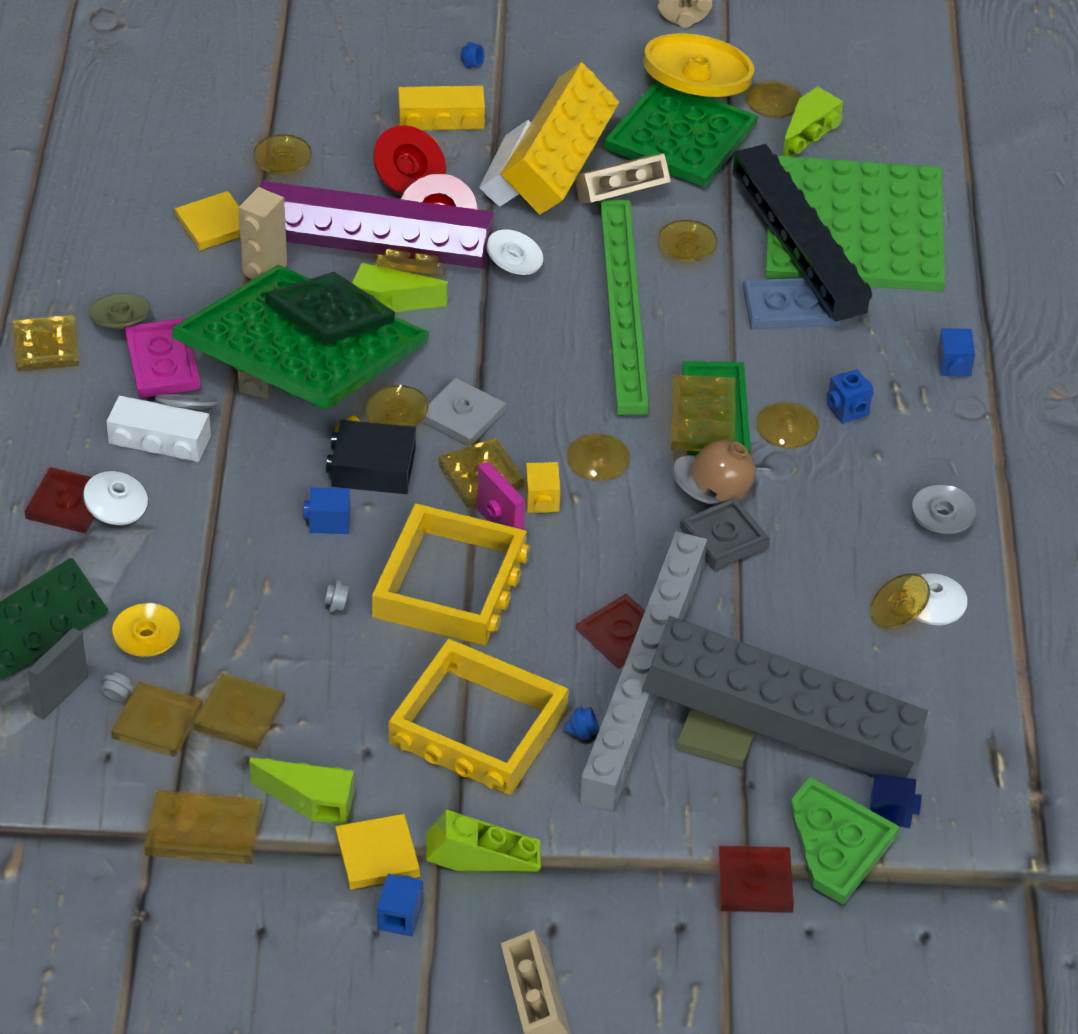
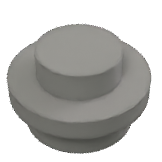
[324,579,349,613]
[100,672,134,702]

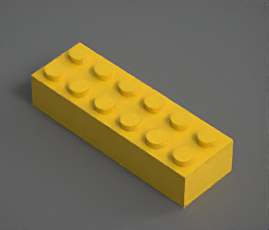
[501,62,619,215]

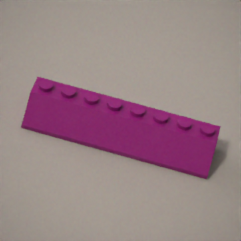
[259,181,494,269]

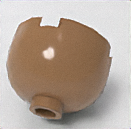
[690,440,756,502]

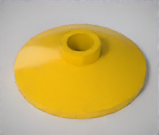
[112,603,180,657]

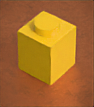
[525,462,560,513]

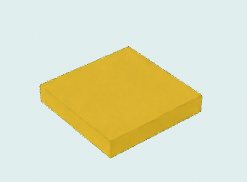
[174,191,240,251]
[335,814,420,890]

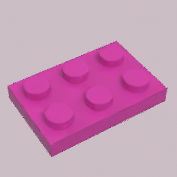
[125,318,201,399]

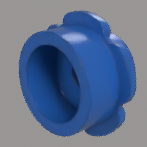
[461,41,484,69]

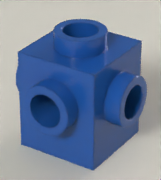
[826,369,874,424]

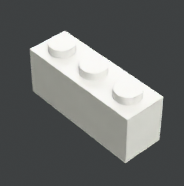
[479,120,531,207]
[106,396,211,462]

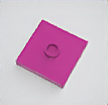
[477,461,525,530]

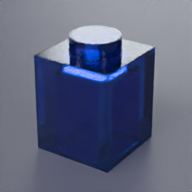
[869,774,922,828]

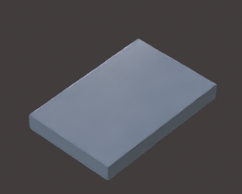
[743,278,841,329]

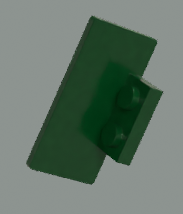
[0,558,108,681]

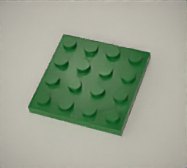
[604,80,758,187]

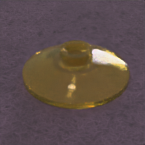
[746,80,802,118]
[254,134,312,174]
[658,220,717,262]
[366,385,428,427]
[756,402,819,448]
[567,433,630,481]
[870,573,930,629]

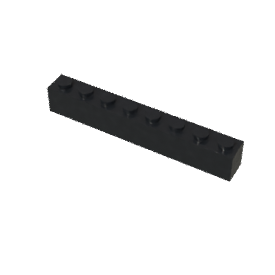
[732,144,872,322]

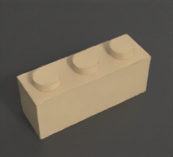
[575,153,671,203]
[238,187,287,280]
[501,930,571,1034]

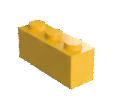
[399,85,485,130]

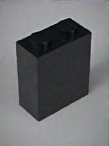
[326,420,416,494]

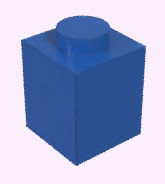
[938,328,975,376]
[303,487,350,534]
[377,874,423,937]

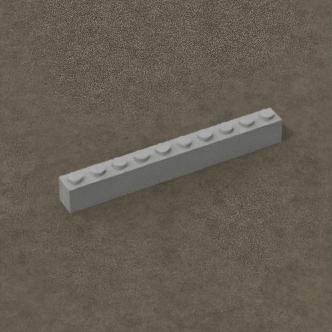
[580,531,707,812]

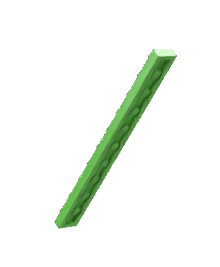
[600,200,649,415]

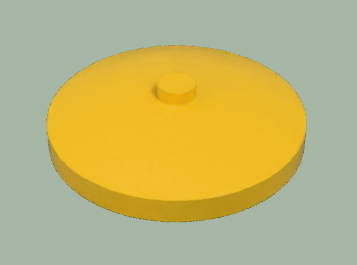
[643,33,754,97]

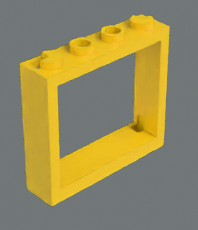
[372,503,531,646]
[388,638,569,796]

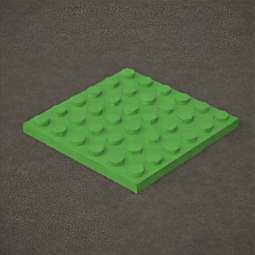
[765,156,945,292]

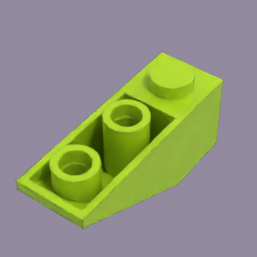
[783,86,843,157]
[350,263,448,313]
[249,757,355,825]
[426,809,541,871]

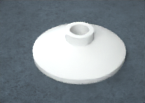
[486,229,543,275]
[83,471,148,525]
[901,574,967,625]

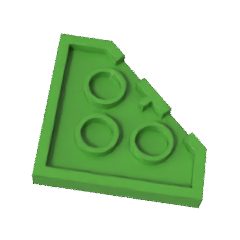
[790,777,900,905]

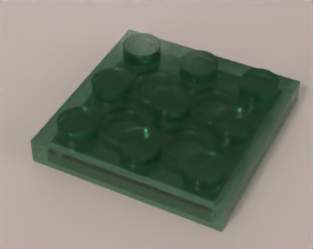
[265,272,395,345]

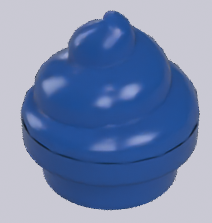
[563,706,599,741]

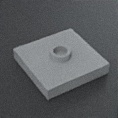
[419,378,506,447]

